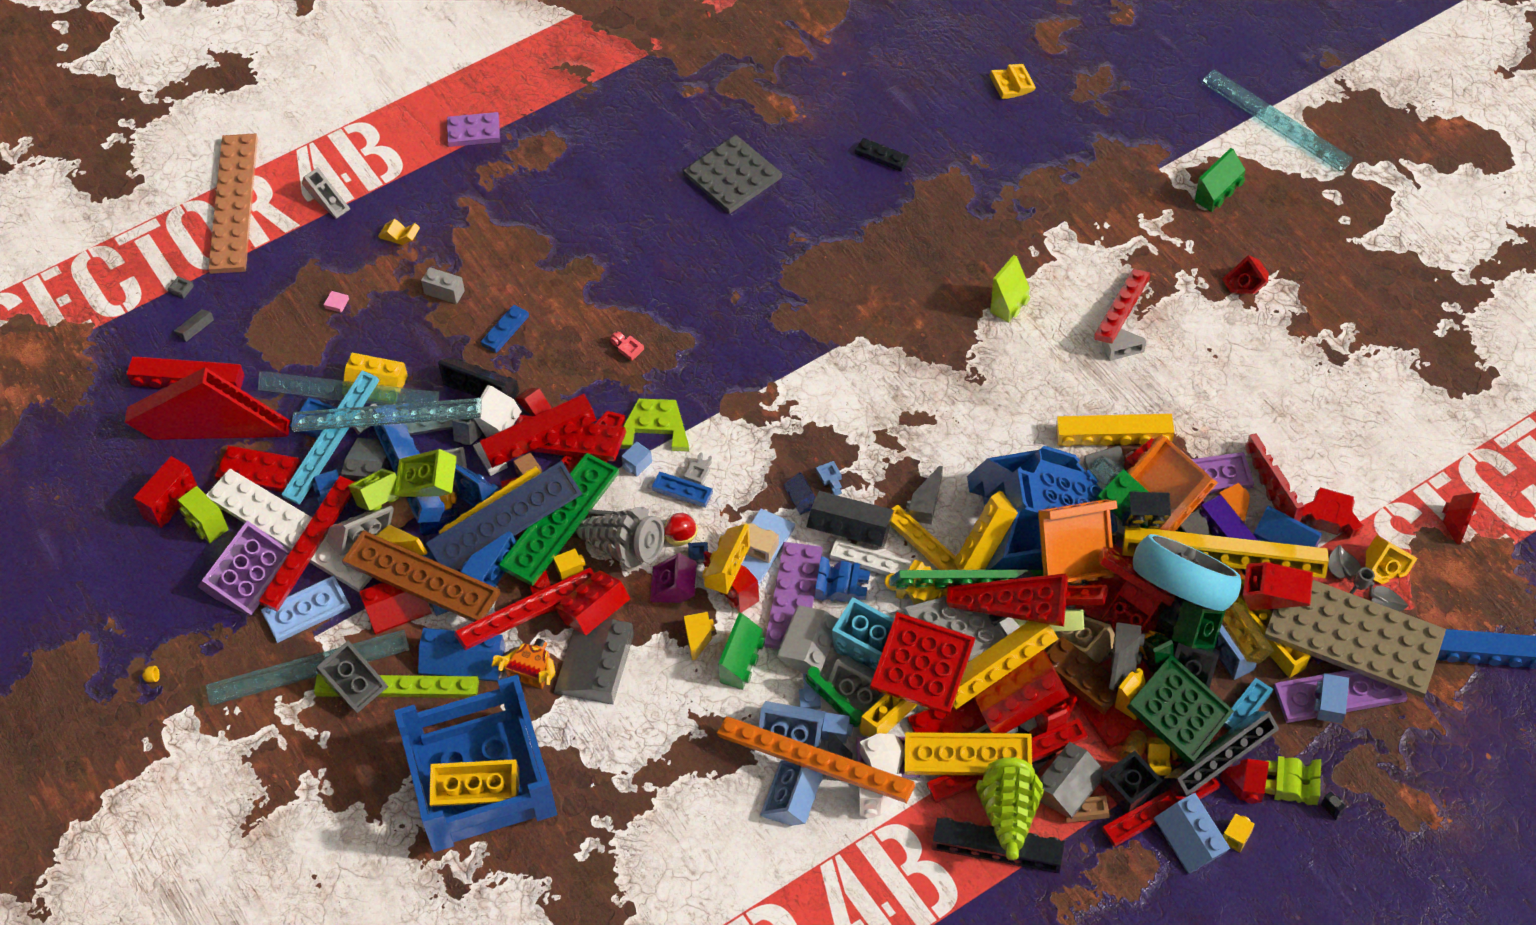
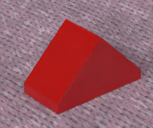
[515,388,552,416]

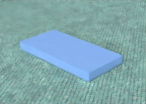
[741,509,795,585]
[261,575,351,643]

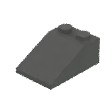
[341,438,390,482]
[1109,623,1145,690]
[315,640,388,714]

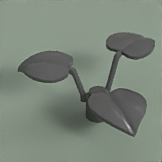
[1328,545,1408,612]

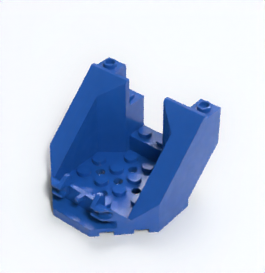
[967,446,1118,570]

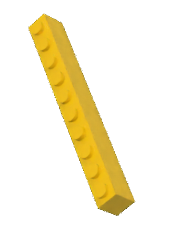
[1122,526,1329,578]

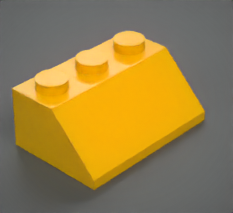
[342,353,408,405]
[702,524,750,594]

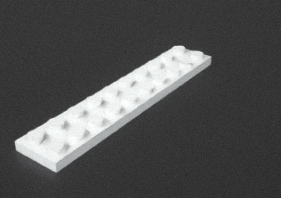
[206,469,372,592]

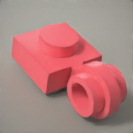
[610,331,644,361]

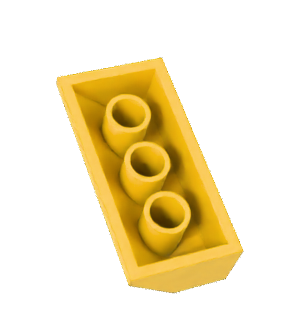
[954,491,1018,570]
[430,760,519,806]

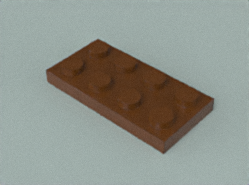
[1046,636,1122,715]

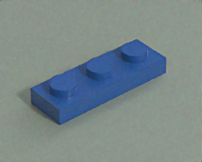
[481,305,529,353]
[652,471,713,508]

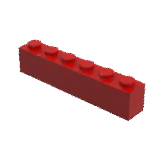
[127,356,245,389]
[480,394,597,468]

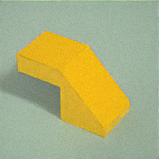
[378,219,420,245]
[1147,737,1171,776]

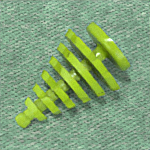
[976,757,1044,860]

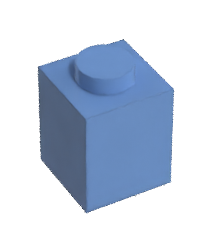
[621,442,652,476]
[822,712,853,744]

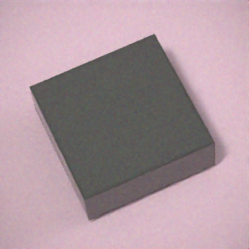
[168,276,194,299]

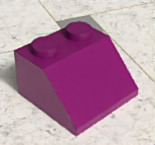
[650,553,697,603]

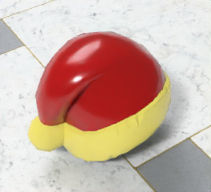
[663,512,698,546]

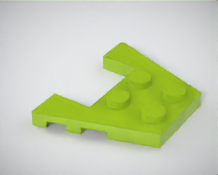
[620,398,689,452]

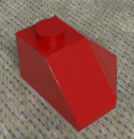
[1222,255,1269,294]
[1442,492,1481,545]
[1035,691,1077,733]
[1220,759,1269,804]

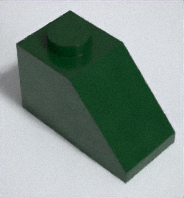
[1142,633,1174,667]

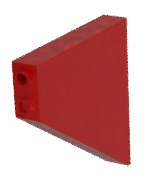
[124,367,290,440]

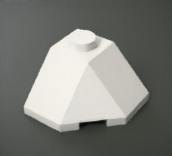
[859,733,905,774]

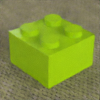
[348,469,399,511]
[178,486,229,543]

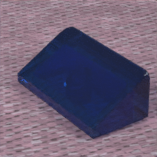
[783,472,816,515]
[420,508,459,536]

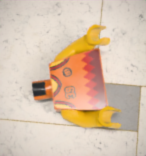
[491,638,555,689]

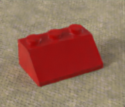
[359,582,432,635]

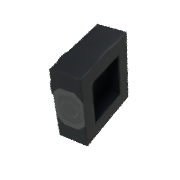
[1321,791,1346,820]

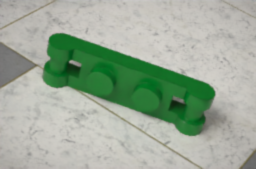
[805,666,864,728]

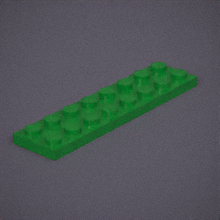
[499,453,619,586]
[889,570,1044,589]

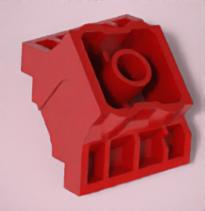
[1300,487,1363,539]

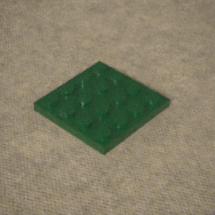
[1126,655,1234,763]

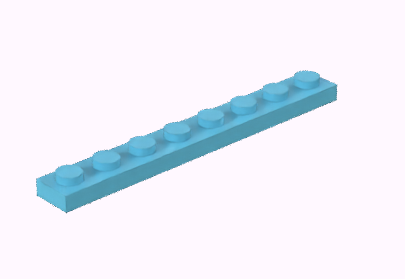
[282,370,380,505]

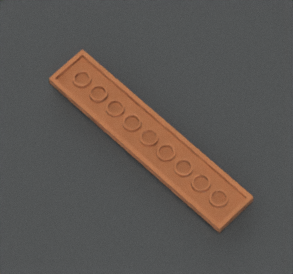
[209,133,258,274]

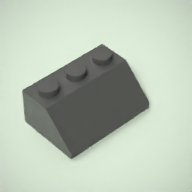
[1040,742,1105,819]

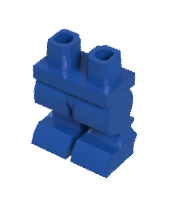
[815,556,870,603]

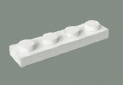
[830,539,911,576]

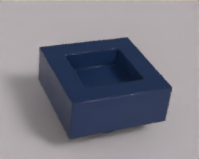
[688,542,708,563]

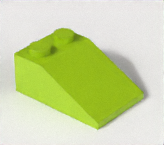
[990,255,1030,323]
[394,449,457,497]

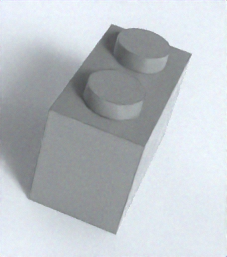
[421,267,465,304]

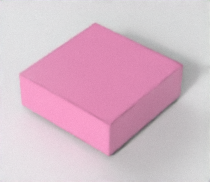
[324,291,349,313]

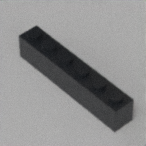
[1164,711,1279,797]
[932,817,1065,874]

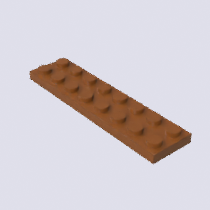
[342,530,500,622]

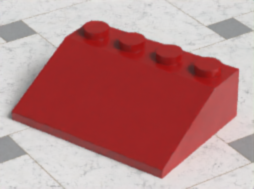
[975,649,1070,733]

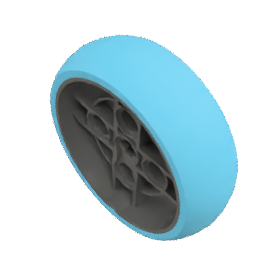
[1133,534,1241,611]

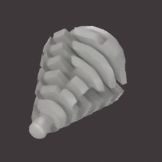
[574,507,664,568]

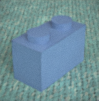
[1314,673,1349,724]

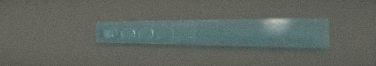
[1203,69,1353,172]
[258,371,439,411]
[291,398,482,432]
[206,630,410,706]

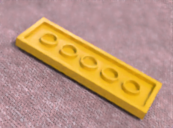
[905,732,1032,775]

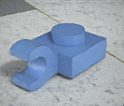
[816,461,842,495]
[799,673,821,710]

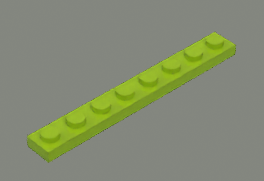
[314,674,479,698]

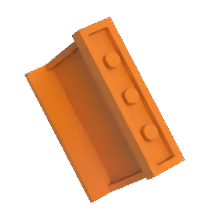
[1127,435,1218,531]
[1038,499,1117,584]

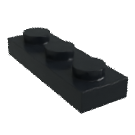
[855,138,910,172]

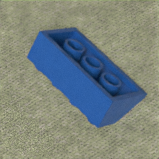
[418,628,505,682]

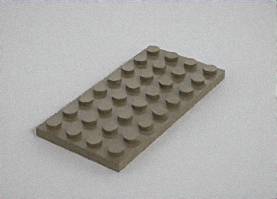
[1263,580,1446,698]

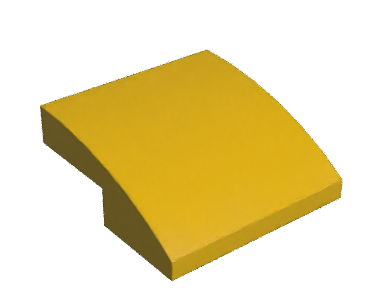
[989,64,1036,99]

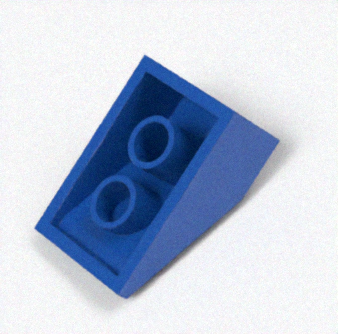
[454,464,500,507]
[461,531,516,587]

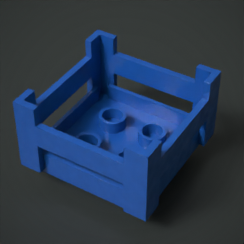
[394,674,558,853]

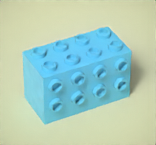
[832,597,894,671]

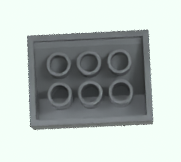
[554,619,634,705]

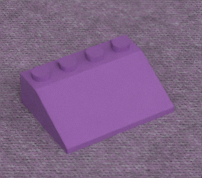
[198,520,291,616]

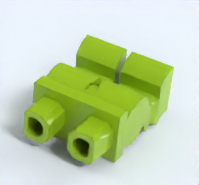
[1265,756,1321,805]

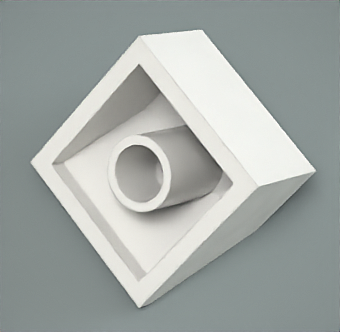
[471,385,521,438]
[858,773,902,818]

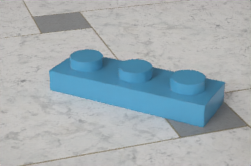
[1223,678,1273,730]

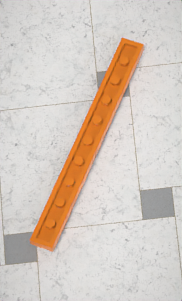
[717,716,915,804]

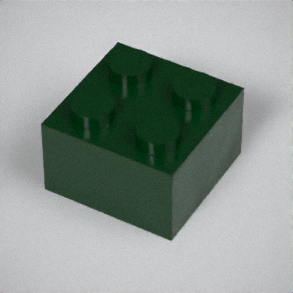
[1172,601,1226,649]

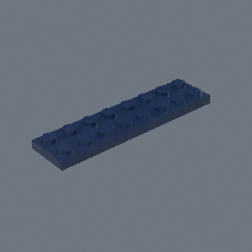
[426,461,582,571]

